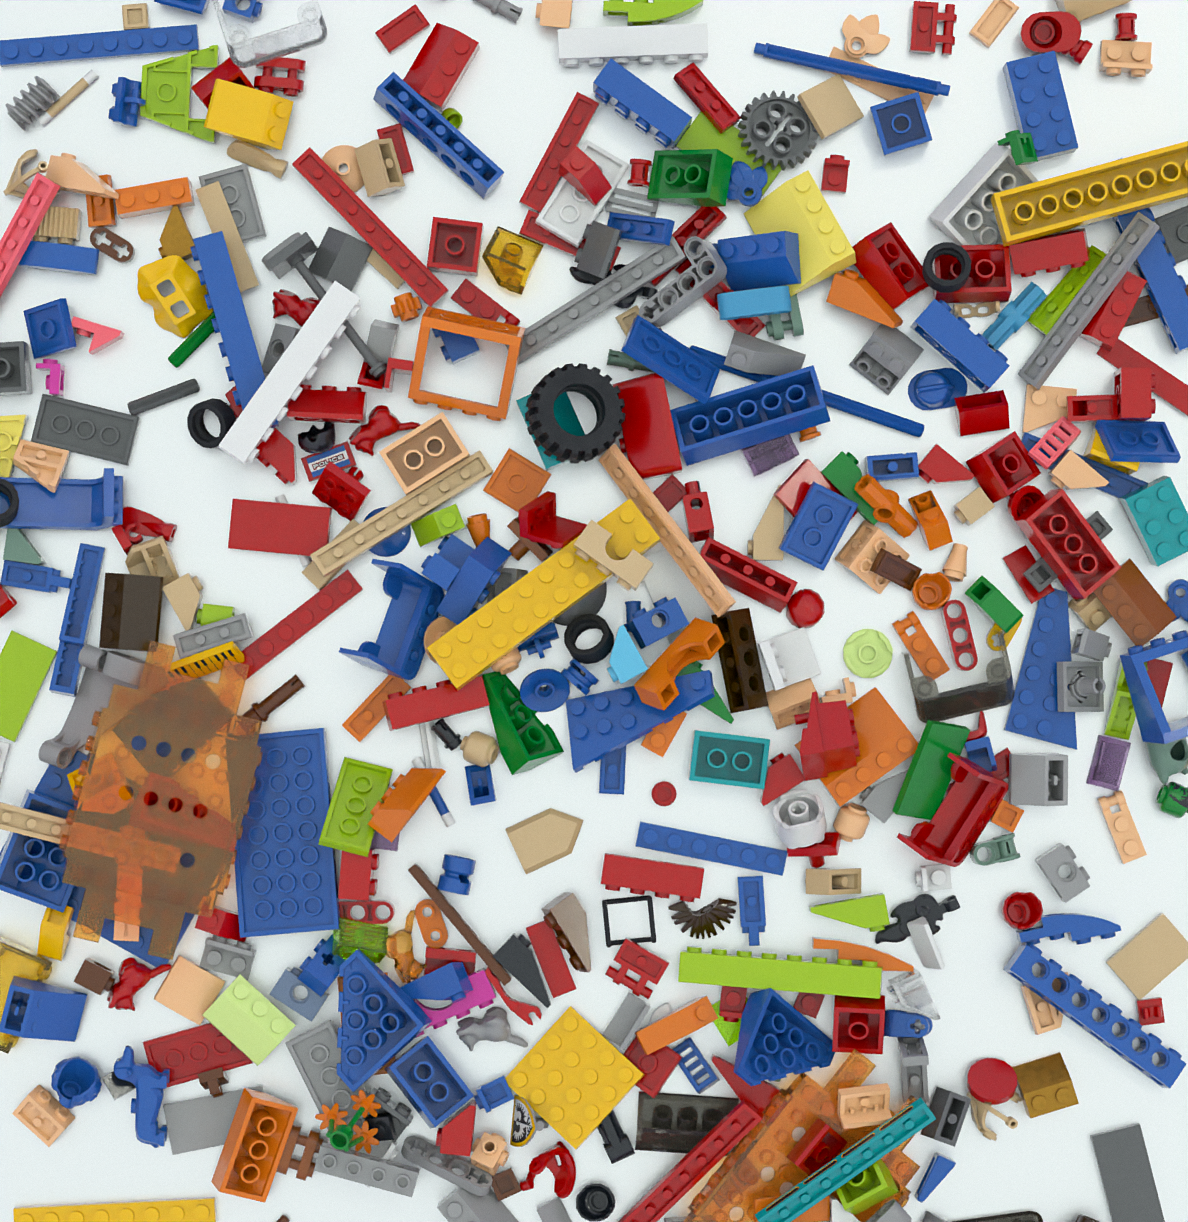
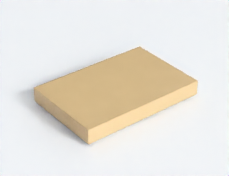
[1106,913,1188,1001]

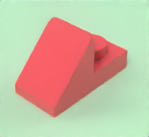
[71,316,124,354]

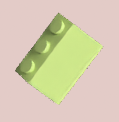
[202,975,296,1066]

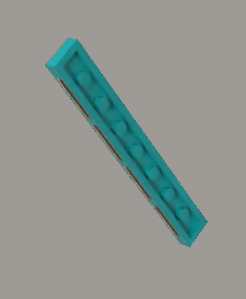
[755,1097,936,1222]

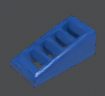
[673,1037,720,1094]
[914,1152,956,1203]

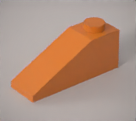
[826,269,903,328]
[635,996,718,1055]

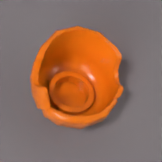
[912,572,952,610]

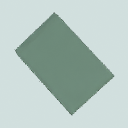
[3,528,46,565]

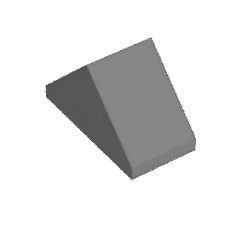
[363,319,399,367]

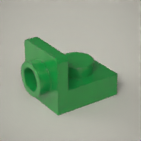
[997,130,1038,166]

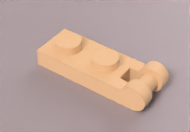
[1097,789,1147,864]

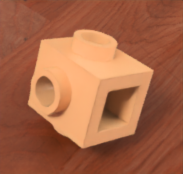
[471,1132,510,1176]

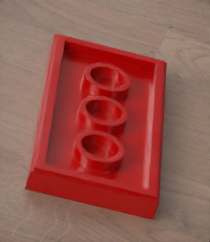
[228,499,332,556]
[143,1023,253,1087]

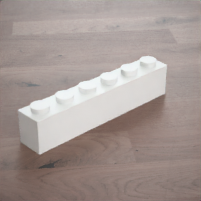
[558,23,709,67]

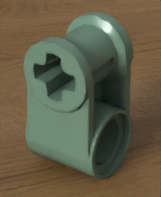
[970,833,1021,866]

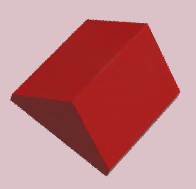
[786,1118,848,1176]

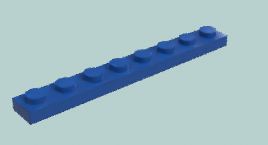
[0,24,199,67]

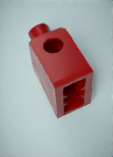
[682,481,714,543]

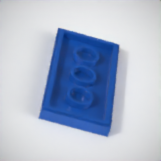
[621,315,720,404]

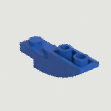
[1016,913,1122,946]

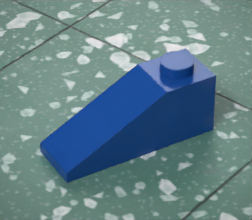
[400,962,473,1003]

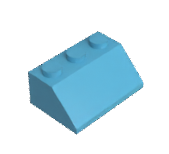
[607,625,648,685]

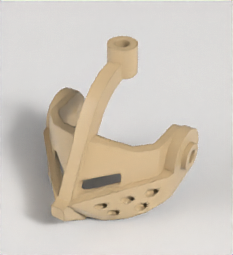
[3,149,60,199]
[966,1091,1022,1141]

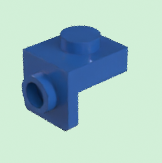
[474,1075,515,1113]

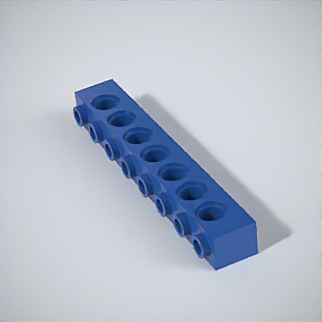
[1003,944,1186,1089]

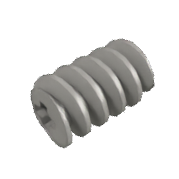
[5,76,60,131]

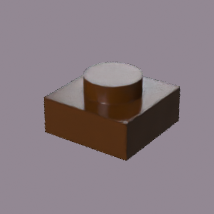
[491,1167,522,1201]

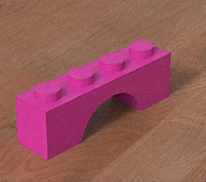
[413,968,496,1038]

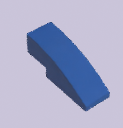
[18,241,99,274]

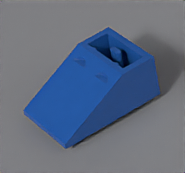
[0,976,88,1042]

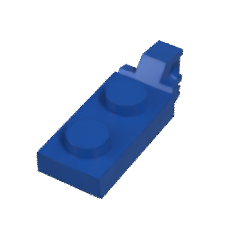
[0,560,72,593]
[737,876,766,946]

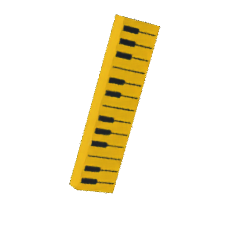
[158,641,244,692]

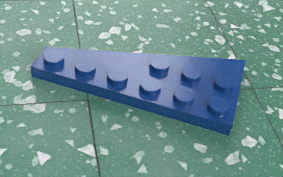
[1004,588,1077,750]
[566,670,715,773]

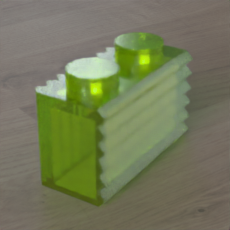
[332,918,388,964]

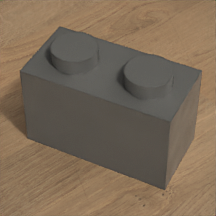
[921,1087,971,1147]

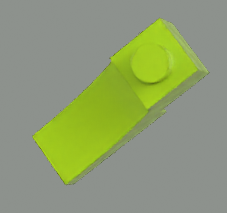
[1104,662,1148,740]

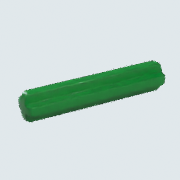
[168,311,216,368]

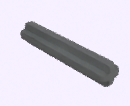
[127,379,200,415]

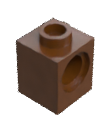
[73,957,116,995]

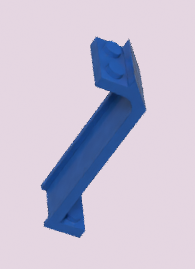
[0,468,123,530]

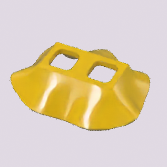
[137,255,213,338]

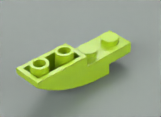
[603,0,703,26]

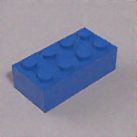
[1003,51,1079,161]
[593,59,692,149]
[910,299,1010,393]

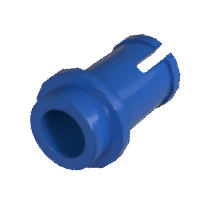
[624,601,641,632]

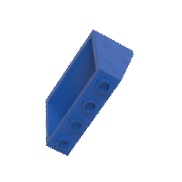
[1120,630,1188,744]

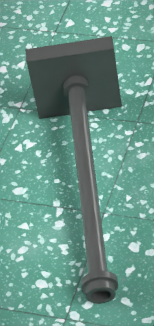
[266,232,387,378]

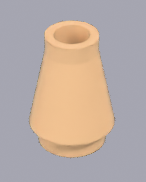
[942,543,968,582]

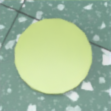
[843,629,893,678]

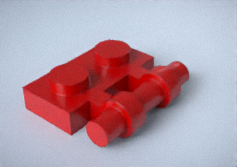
[909,1,957,55]
[605,938,669,999]

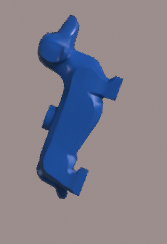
[114,1045,170,1148]

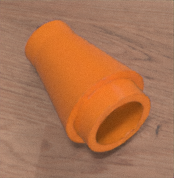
[466,513,490,547]

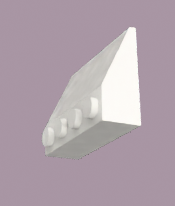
[929,143,1038,245]

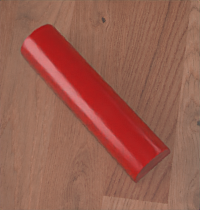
[649,206,727,287]

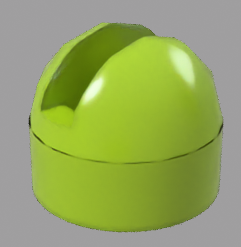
[441,108,462,129]

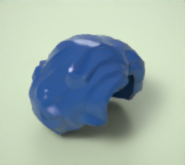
[51,1056,102,1109]

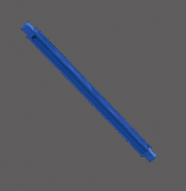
[754,42,951,96]

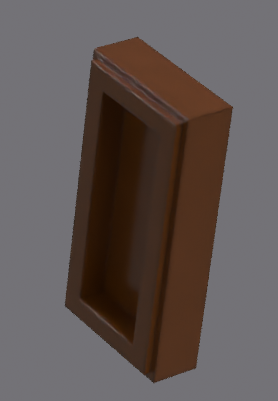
[870,548,922,591]

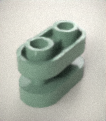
[766,294,804,341]

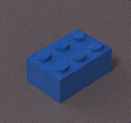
[385,1036,474,1129]

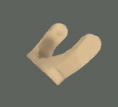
[953,301,1000,318]

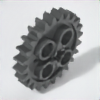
[738,90,819,171]

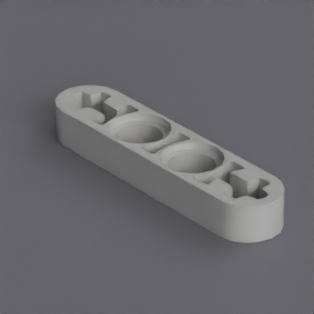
[401,1136,493,1196]

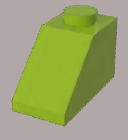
[411,504,466,547]

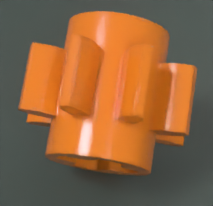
[391,292,422,322]

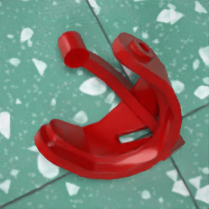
[520,1141,576,1199]

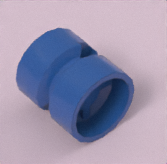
[437,854,476,895]

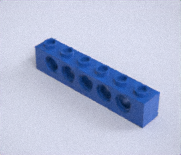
[373,72,504,199]

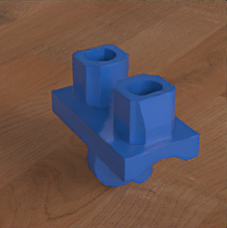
[108,77,146,127]
[517,622,559,659]

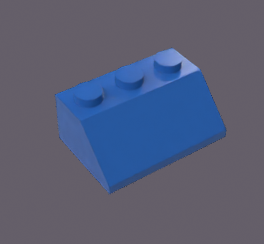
[718,231,801,292]

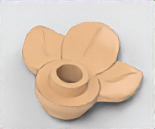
[842,14,890,59]

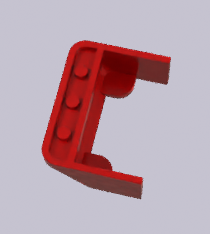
[896,752,1009,867]

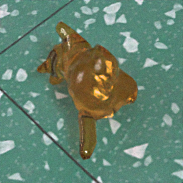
[381,910,427,984]

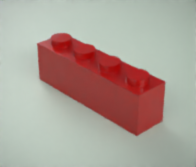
[699,537,798,613]
[382,676,489,731]
[601,853,704,902]

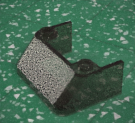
[902,630,1014,723]

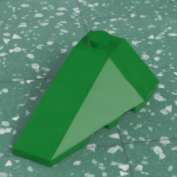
[482,672,564,775]

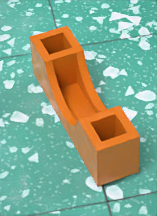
[634,617,725,711]

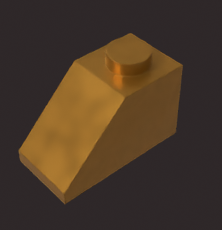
[158,205,195,261]

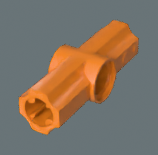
[854,474,918,538]

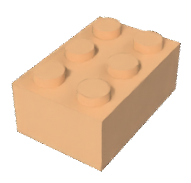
[379,412,470,495]

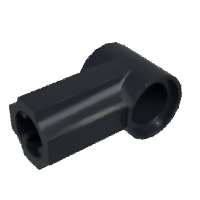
[597,1110,635,1164]

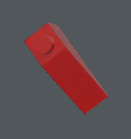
[711,1054,781,1117]

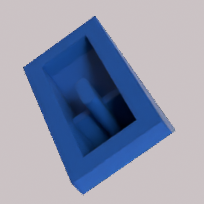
[465,764,496,806]

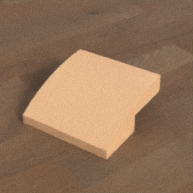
[154,955,225,1025]

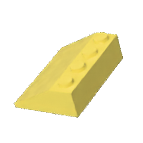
[743,170,856,297]

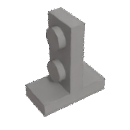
[897,1037,929,1105]

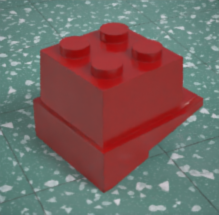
[794,691,860,781]

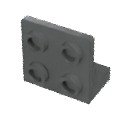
[363,1087,414,1142]

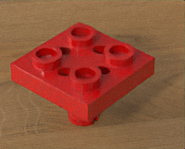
[312,461,371,521]

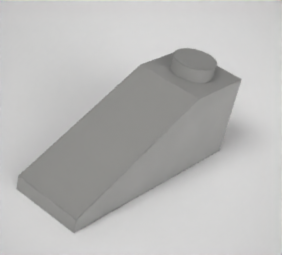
[724,330,806,376]
[859,770,908,823]

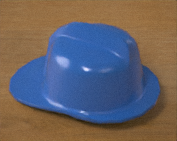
[908,368,968,410]

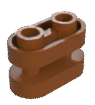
[276,1124,324,1181]

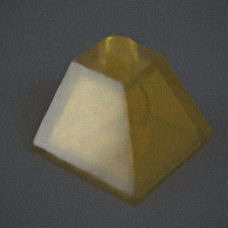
[482,226,544,295]

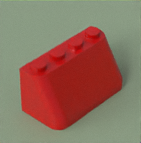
[612,373,682,480]

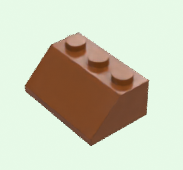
[1093,558,1177,646]

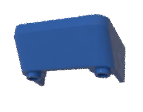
[339,559,444,680]

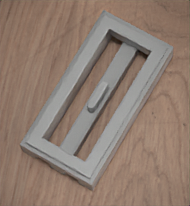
[605,187,659,217]

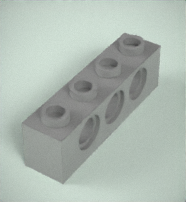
[314,1142,420,1197]

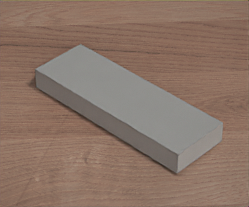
[173,613,253,659]

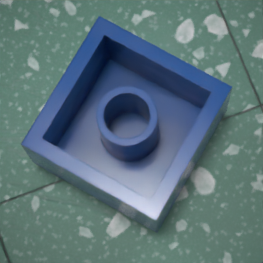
[870,92,933,155]

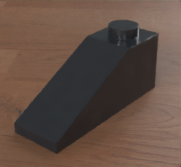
[493,933,551,1008]

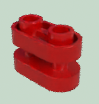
[254,56,306,97]

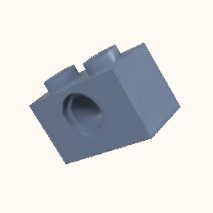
[269,967,330,1022]

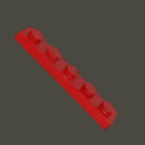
[519,92,599,213]

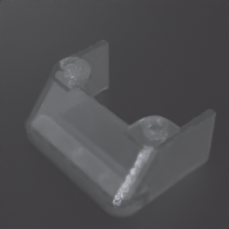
[212,0,328,68]

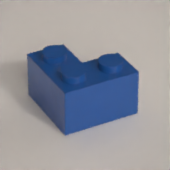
[421,534,475,591]

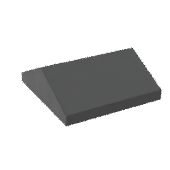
[308,227,373,292]

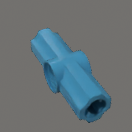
[982,282,1047,351]

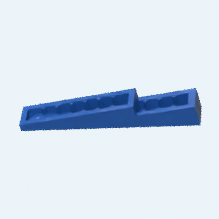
[49,543,105,697]

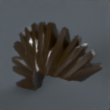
[668,898,737,939]

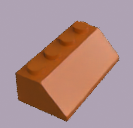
[211,1088,298,1203]

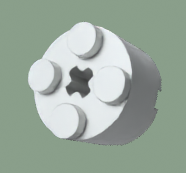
[773,789,827,849]

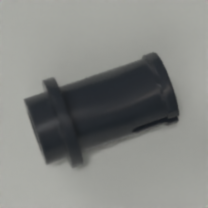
[431,718,462,751]

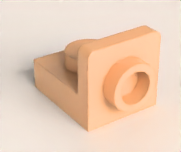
[820,677,856,703]

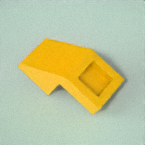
[37,906,74,961]

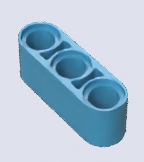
[717,286,792,320]

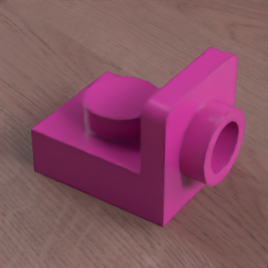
[36,359,65,396]

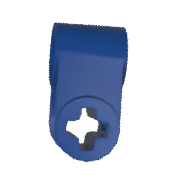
[884,1010,933,1038]

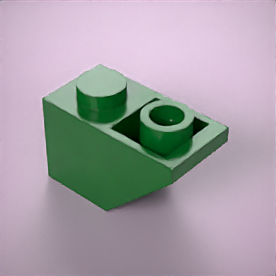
[965,576,1024,633]

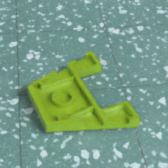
[140,45,219,143]

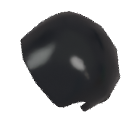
[298,422,335,453]
[576,1183,616,1222]

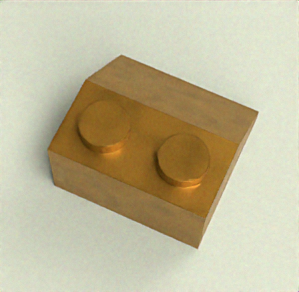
[1012,1052,1079,1118]

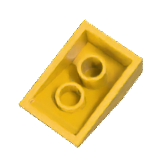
[204,79,293,150]

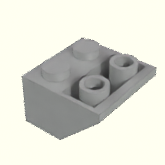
[849,324,924,395]
[1009,753,1068,806]

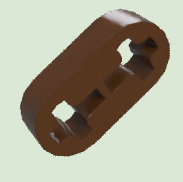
[90,227,135,264]

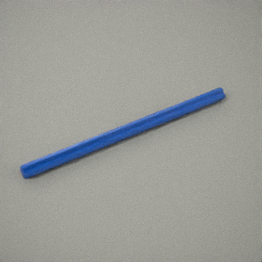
[689,345,925,437]

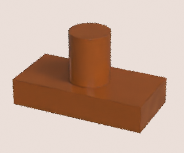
[507,517,553,562]

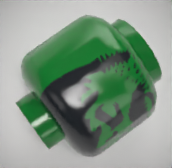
[1156,782,1188,818]

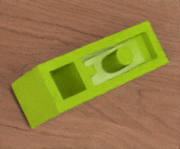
[809,893,890,932]

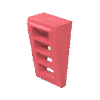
[1028,416,1081,470]

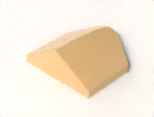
[125,536,180,585]

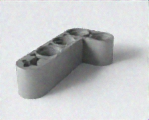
[639,236,727,327]

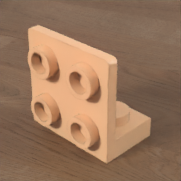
[834,520,910,594]

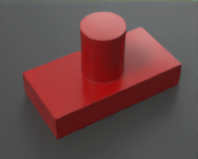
[787,832,841,868]

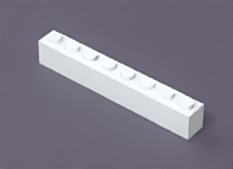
[219,281,361,465]

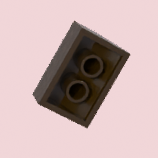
[99,573,163,652]

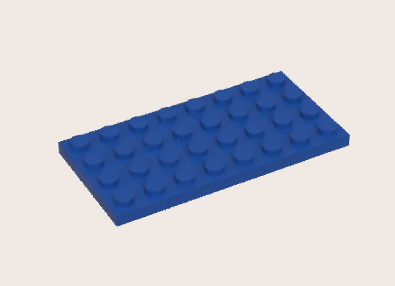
[225,728,341,938]

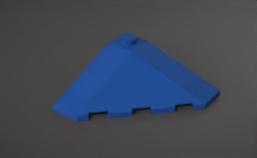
[337,949,432,1092]
[734,988,835,1086]

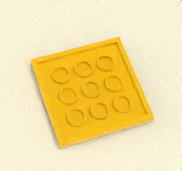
[505,1006,645,1150]

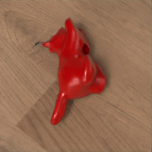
[272,289,320,327]
[349,405,420,456]
[107,957,172,1011]

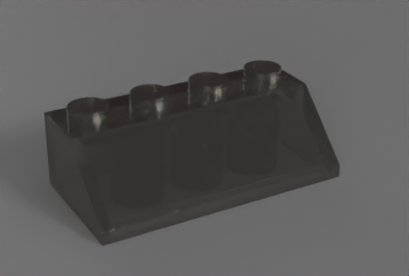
[635,1091,739,1157]

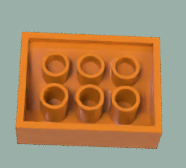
[794,687,919,807]

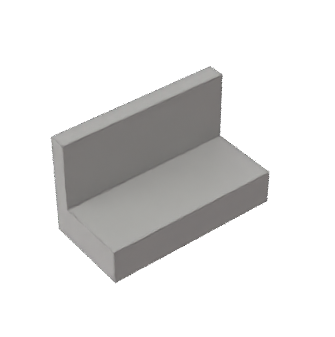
[602,992,651,1050]

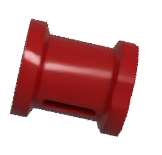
[1115,13,1138,41]
[627,158,652,187]

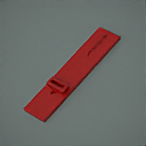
[1096,339,1188,416]

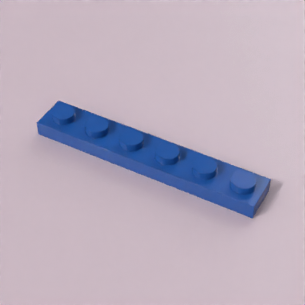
[635,821,787,876]

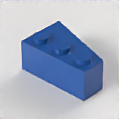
[436,536,512,625]

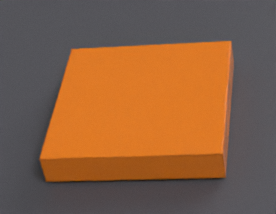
[483,448,552,513]

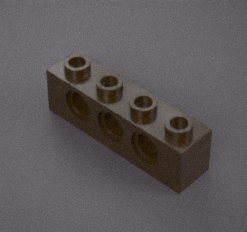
[711,608,768,713]

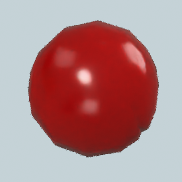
[785,589,825,629]
[1001,892,1043,930]

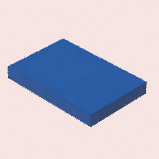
[1095,420,1181,463]
[779,481,858,571]

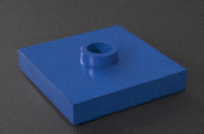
[23,298,77,359]

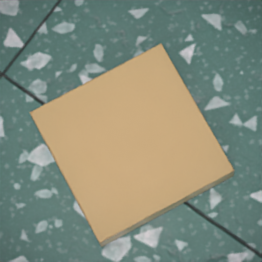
[797,74,864,139]

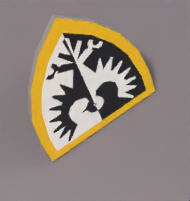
[510,1095,549,1147]

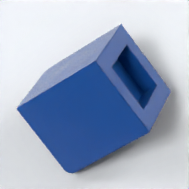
[965,736,997,772]

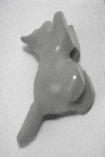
[456,1007,528,1051]

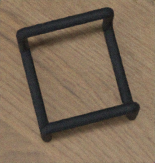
[602,895,656,948]

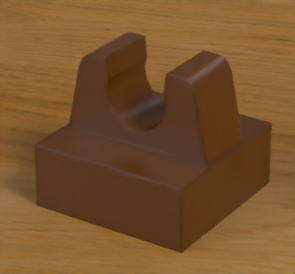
[198,1067,229,1098]

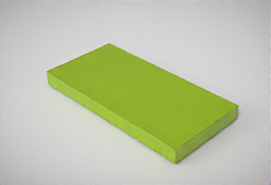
[676,112,782,196]
[0,630,58,742]
[318,757,393,857]

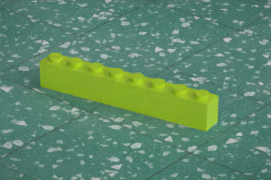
[678,946,883,999]

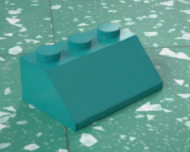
[516,392,585,471]

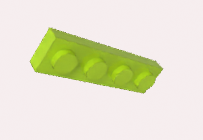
[1027,245,1106,335]

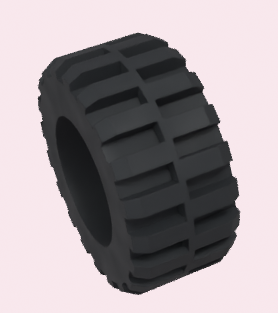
[525,363,625,463]

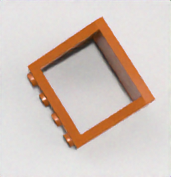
[408,306,526,421]

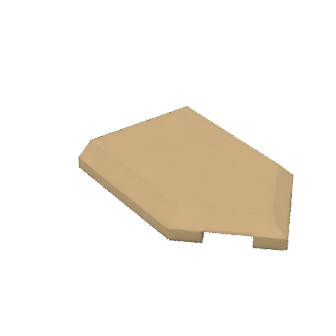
[505,808,584,874]

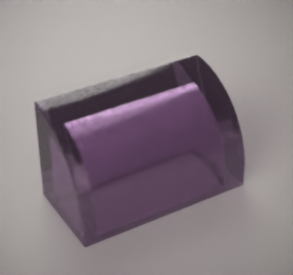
[1086,735,1131,791]

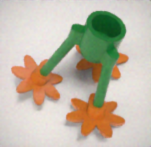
[315,1090,381,1154]

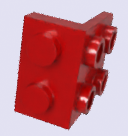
[518,491,587,549]

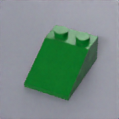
[647,149,733,207]

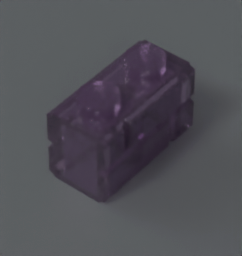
[741,434,799,478]

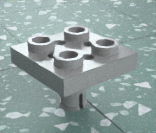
[1057,662,1106,712]

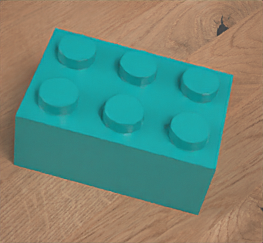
[1119,476,1188,567]
[688,730,770,789]

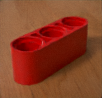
[941,600,978,671]
[339,900,395,924]

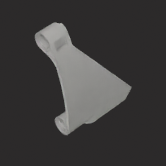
[38,644,169,769]

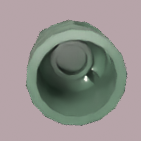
[1145,737,1188,784]

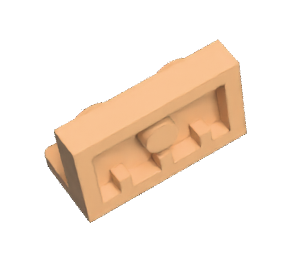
[1099,40,1153,77]
[12,1085,75,1147]

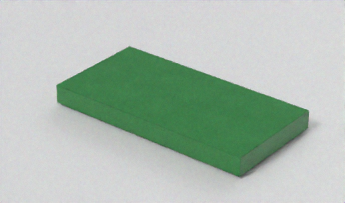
[892,720,970,820]

